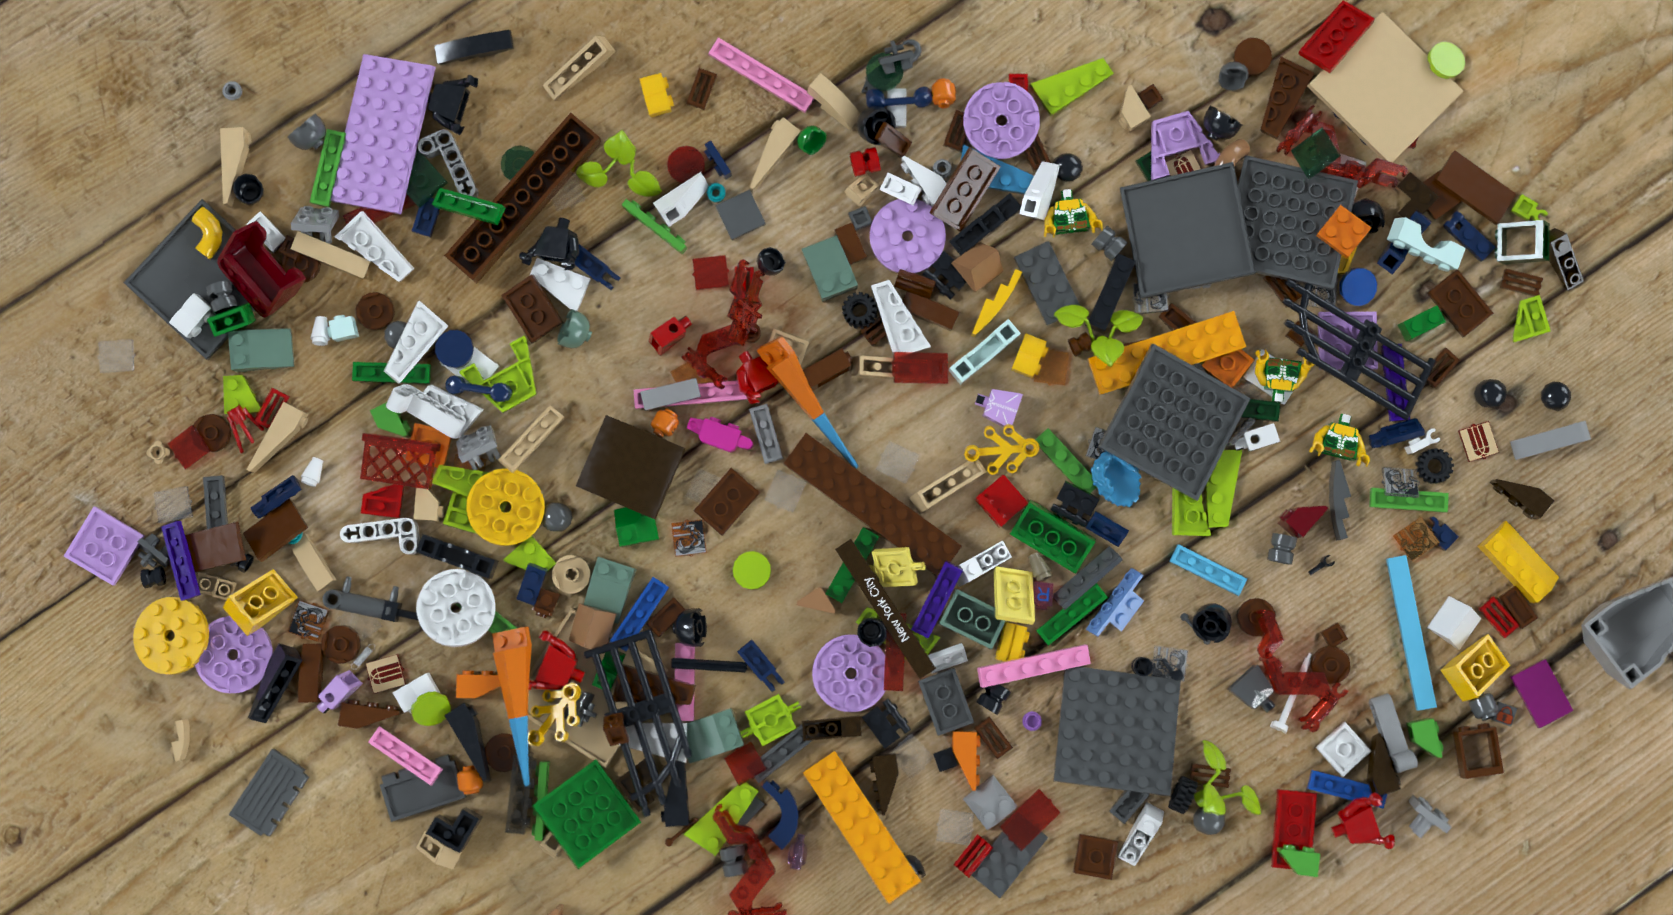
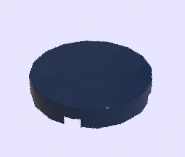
[435,330,474,368]

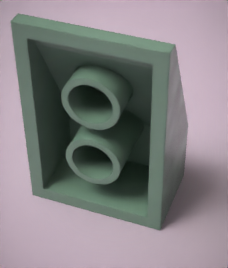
[802,235,858,302]
[228,329,294,372]
[584,557,637,624]
[687,708,744,764]

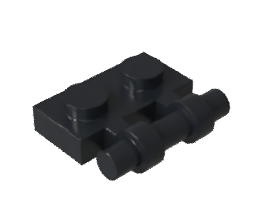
[922,251,967,300]
[1050,480,1100,527]
[862,698,911,749]

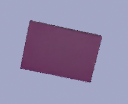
[1510,659,1574,729]

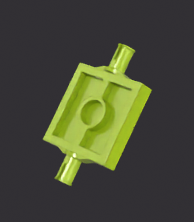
[740,694,801,746]

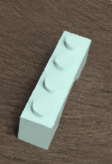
[1387,217,1466,272]
[948,319,1021,385]

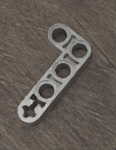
[418,129,479,198]
[1510,421,1591,460]
[1369,693,1418,773]

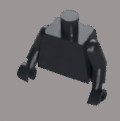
[427,75,478,135]
[519,218,579,270]

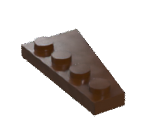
[1260,56,1315,140]
[613,664,696,705]

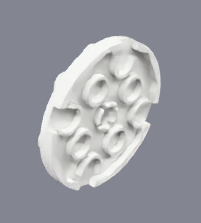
[416,569,495,647]

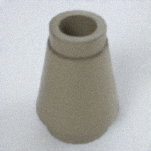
[1028,552,1052,582]

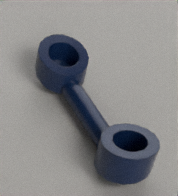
[866,87,932,108]
[445,375,512,402]

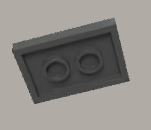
[918,668,974,736]

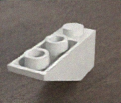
[900,156,946,207]
[1020,161,1060,220]
[653,172,709,227]
[957,541,1012,587]
[1118,803,1164,866]

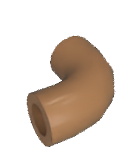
[1214,139,1250,167]

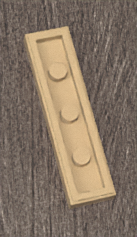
[290,231,370,279]
[498,405,565,473]

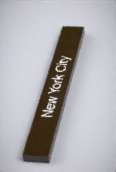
[835,539,936,679]

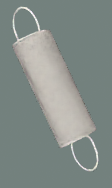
[351,644,375,670]

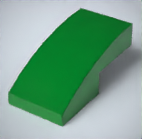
[592,651,626,690]

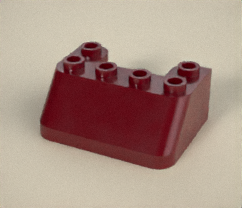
[217,220,306,318]

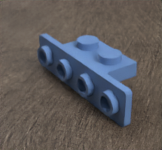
[1086,568,1144,637]

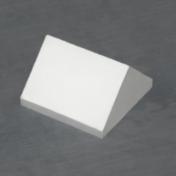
[1427,596,1481,650]

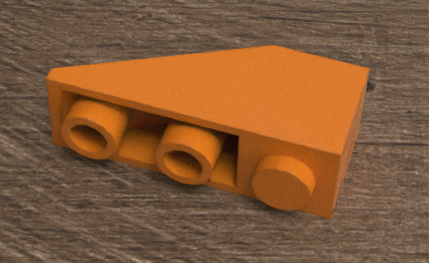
[456,670,501,698]
[952,731,980,791]

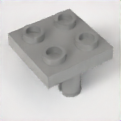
[291,206,339,244]
[456,425,501,470]
[1409,795,1452,838]

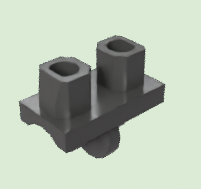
[878,40,914,74]
[138,534,170,568]
[564,691,597,727]

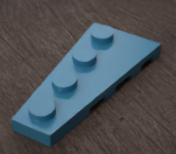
[961,145,1034,195]

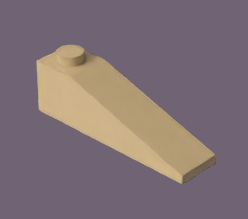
[542,36,616,100]
[750,117,801,193]
[220,127,251,207]
[851,355,931,381]
[247,402,308,473]
[910,459,986,514]

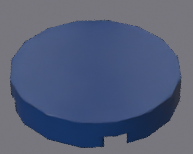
[1339,268,1377,306]

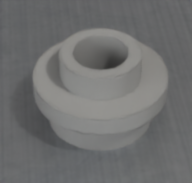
[222,81,242,101]
[933,159,952,178]

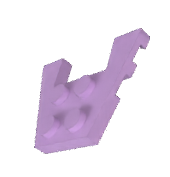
[1151,111,1220,180]

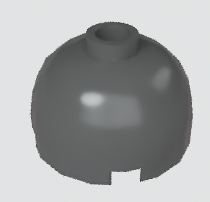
[287,114,326,150]

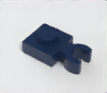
[1426,517,1459,551]

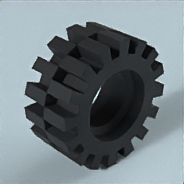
[842,292,878,329]
[1415,448,1454,484]
[1168,776,1198,815]

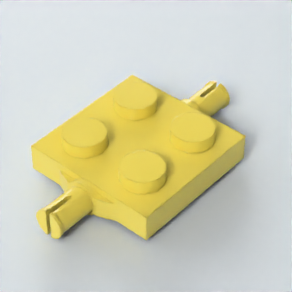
[869,547,925,587]

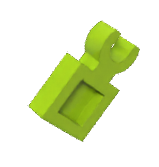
[1510,194,1548,221]

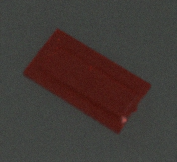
[892,352,948,384]

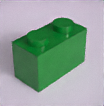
[207,303,256,337]
[1397,305,1446,342]

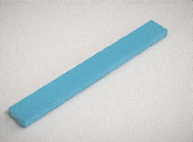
[1386,555,1437,711]

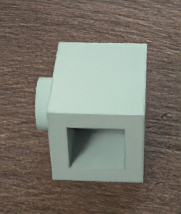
[327,315,359,342]

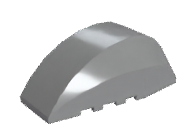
[1582,576,1673,689]

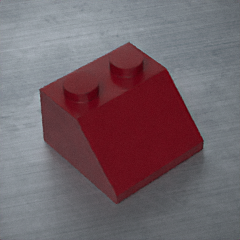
[1278,506,1328,538]

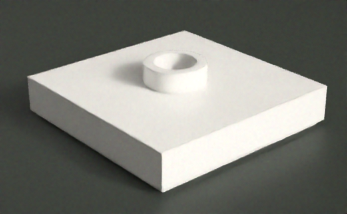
[1315,722,1371,777]

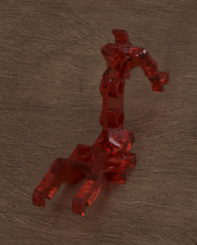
[1276,105,1408,189]
[681,259,765,389]
[1256,609,1348,732]
[713,804,787,915]

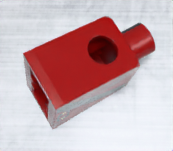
[649,315,692,356]

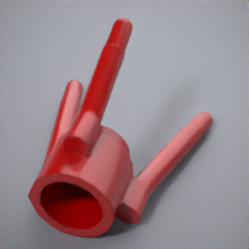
[227,405,264,453]

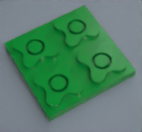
[532,759,641,870]

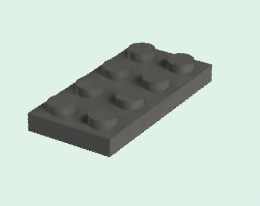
[1014,241,1080,326]
[972,812,1048,898]

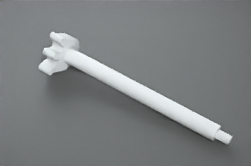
[1270,653,1312,734]

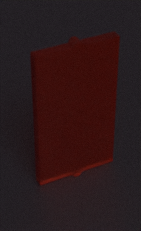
[1000,789,1061,851]

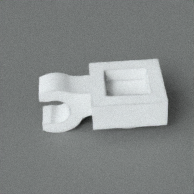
[1405,429,1440,454]

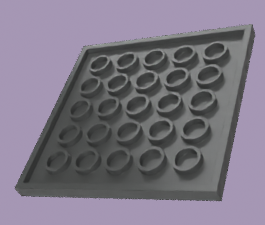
[1238,155,1358,291]
[1098,344,1251,501]
[1053,667,1181,796]

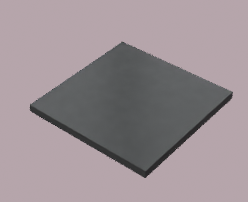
[1120,162,1256,299]
[124,199,255,360]

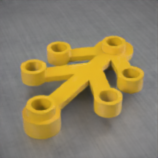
[964,424,1039,475]
[528,683,581,746]

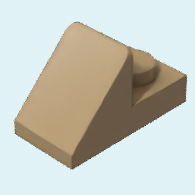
[844,174,879,207]

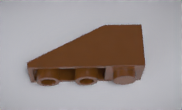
[338,699,403,729]

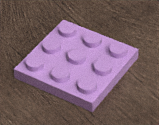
[1318,312,1378,370]
[64,506,145,586]

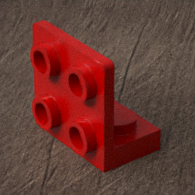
[975,475,1028,528]

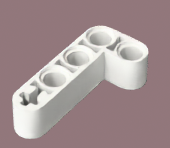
[386,384,466,439]
[340,518,420,555]

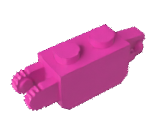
[687,417,753,453]

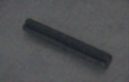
[671,658,747,673]

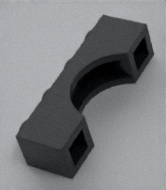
[1085,253,1136,334]
[416,534,499,579]

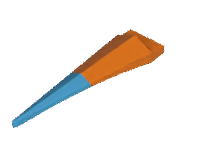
[757,336,858,469]
[492,626,532,786]

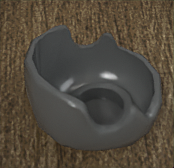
[1219,62,1248,91]
[384,321,407,349]
[541,503,572,532]
[1193,807,1225,835]

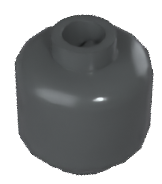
[1469,692,1499,721]

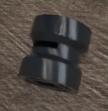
[229,553,254,573]
[140,566,166,588]
[1131,657,1153,676]

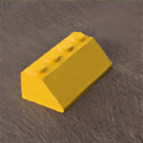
[1477,521,1559,603]

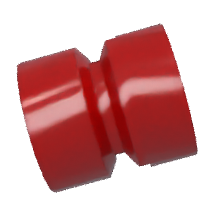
[849,147,881,177]

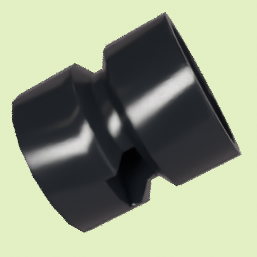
[976,684,1011,715]

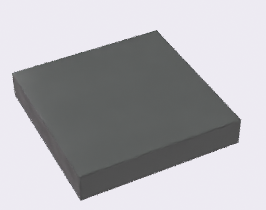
[715,189,766,240]

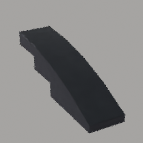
[435,30,514,65]
[949,193,1021,255]

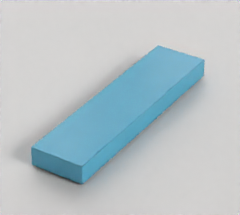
[1169,544,1247,596]

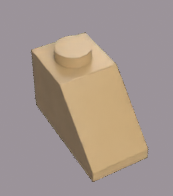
[1119,85,1151,132]
[414,481,444,522]
[416,831,462,869]

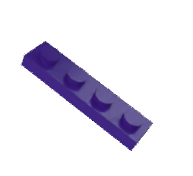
[1381,344,1410,422]
[161,521,201,601]
[911,561,964,638]

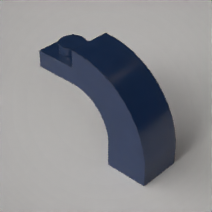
[1377,210,1432,275]
[762,779,799,850]

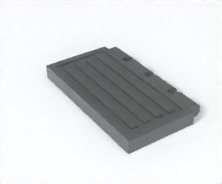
[229,749,309,836]
[380,754,466,822]

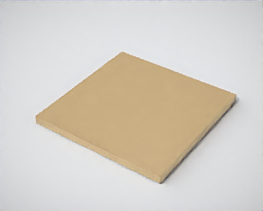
[1307,12,1463,166]
[528,608,669,768]

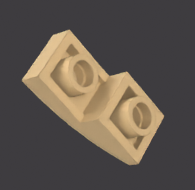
[197,572,237,600]
[170,719,190,761]

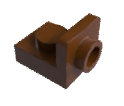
[532,588,560,618]
[603,713,629,746]

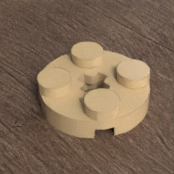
[552,555,591,594]

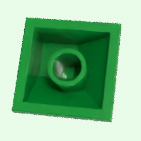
[614,507,659,547]

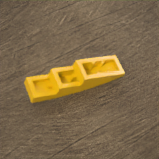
[971,269,1022,337]

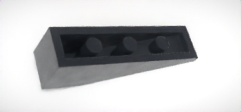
[248,643,302,723]
[444,703,491,782]
[661,760,690,827]

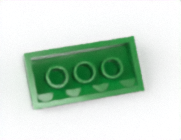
[1010,499,1096,574]

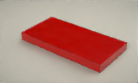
[1298,0,1375,73]
[1271,789,1317,869]

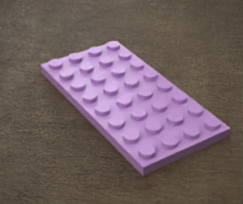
[331,54,436,214]

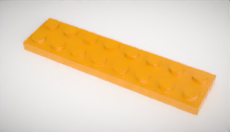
[1088,311,1246,395]
[803,751,922,904]

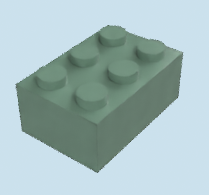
[938,589,1005,649]

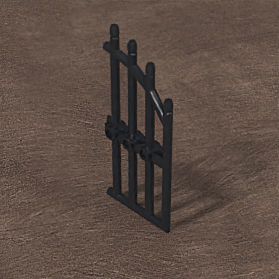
[1282,279,1436,421]
[584,629,692,817]

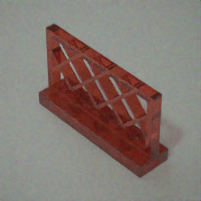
[360,433,440,490]

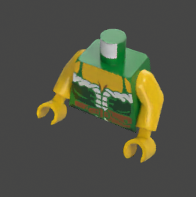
[1043,189,1103,238]
[1255,349,1314,403]
[1309,414,1370,467]

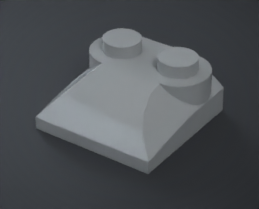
[963,775,1017,830]

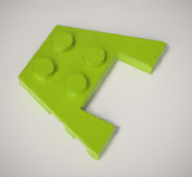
[459,335,537,413]

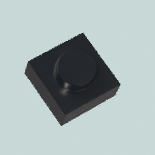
[933,747,958,772]

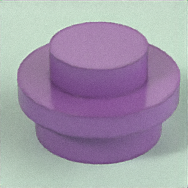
[1022,711,1042,731]

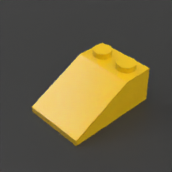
[223,569,298,636]
[1440,634,1511,702]

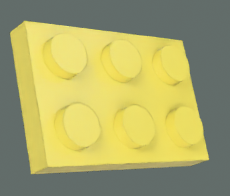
[993,566,1035,625]

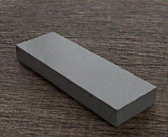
[640,378,701,411]
[749,404,783,464]

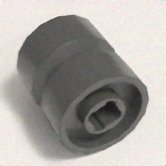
[1091,225,1128,261]
[206,280,238,314]
[1267,533,1297,565]
[719,844,749,877]

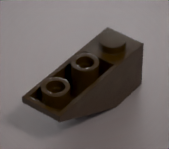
[1549,228,1584,291]
[1490,479,1555,519]
[802,715,862,741]
[1366,733,1401,796]
[869,753,899,816]

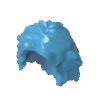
[1091,452,1142,507]

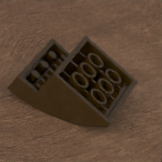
[576,415,685,520]

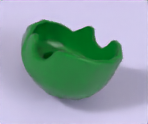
[797,125,827,155]

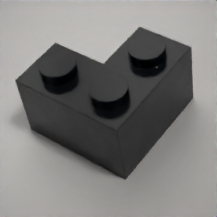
[426,807,483,853]

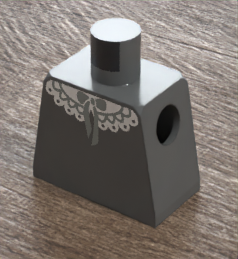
[1227,664,1275,713]

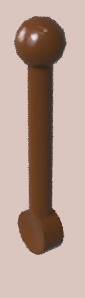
[665,818,698,846]

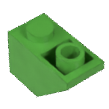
[370,402,411,438]
[1406,718,1444,758]
[1277,844,1320,877]

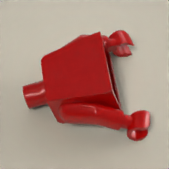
[736,351,779,404]
[529,630,585,690]
[1331,793,1395,849]

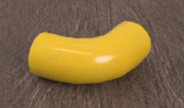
[192,207,223,260]

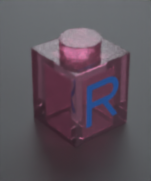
[1033,582,1054,610]

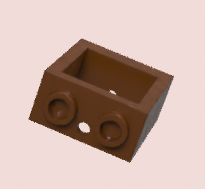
[803,349,853,391]
[1452,723,1504,779]

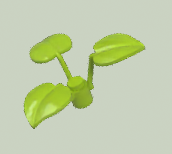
[576,130,662,197]
[1054,305,1143,367]
[1194,740,1262,815]

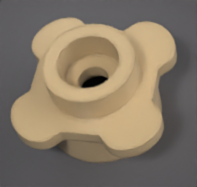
[147,441,170,464]

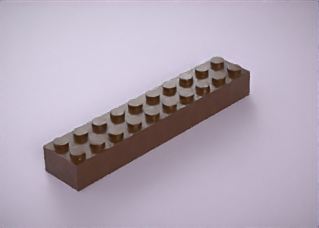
[444,113,602,284]
[783,433,962,577]

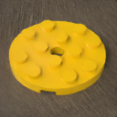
[466,468,545,546]
[133,597,209,675]

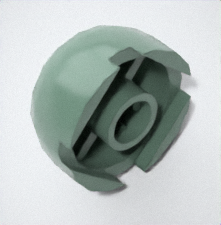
[557,309,592,349]

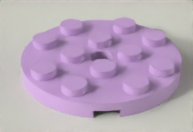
[963,82,1040,159]
[870,199,946,273]
[195,616,273,693]
[812,635,889,712]

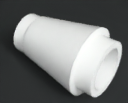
[310,316,330,346]
[301,457,324,487]

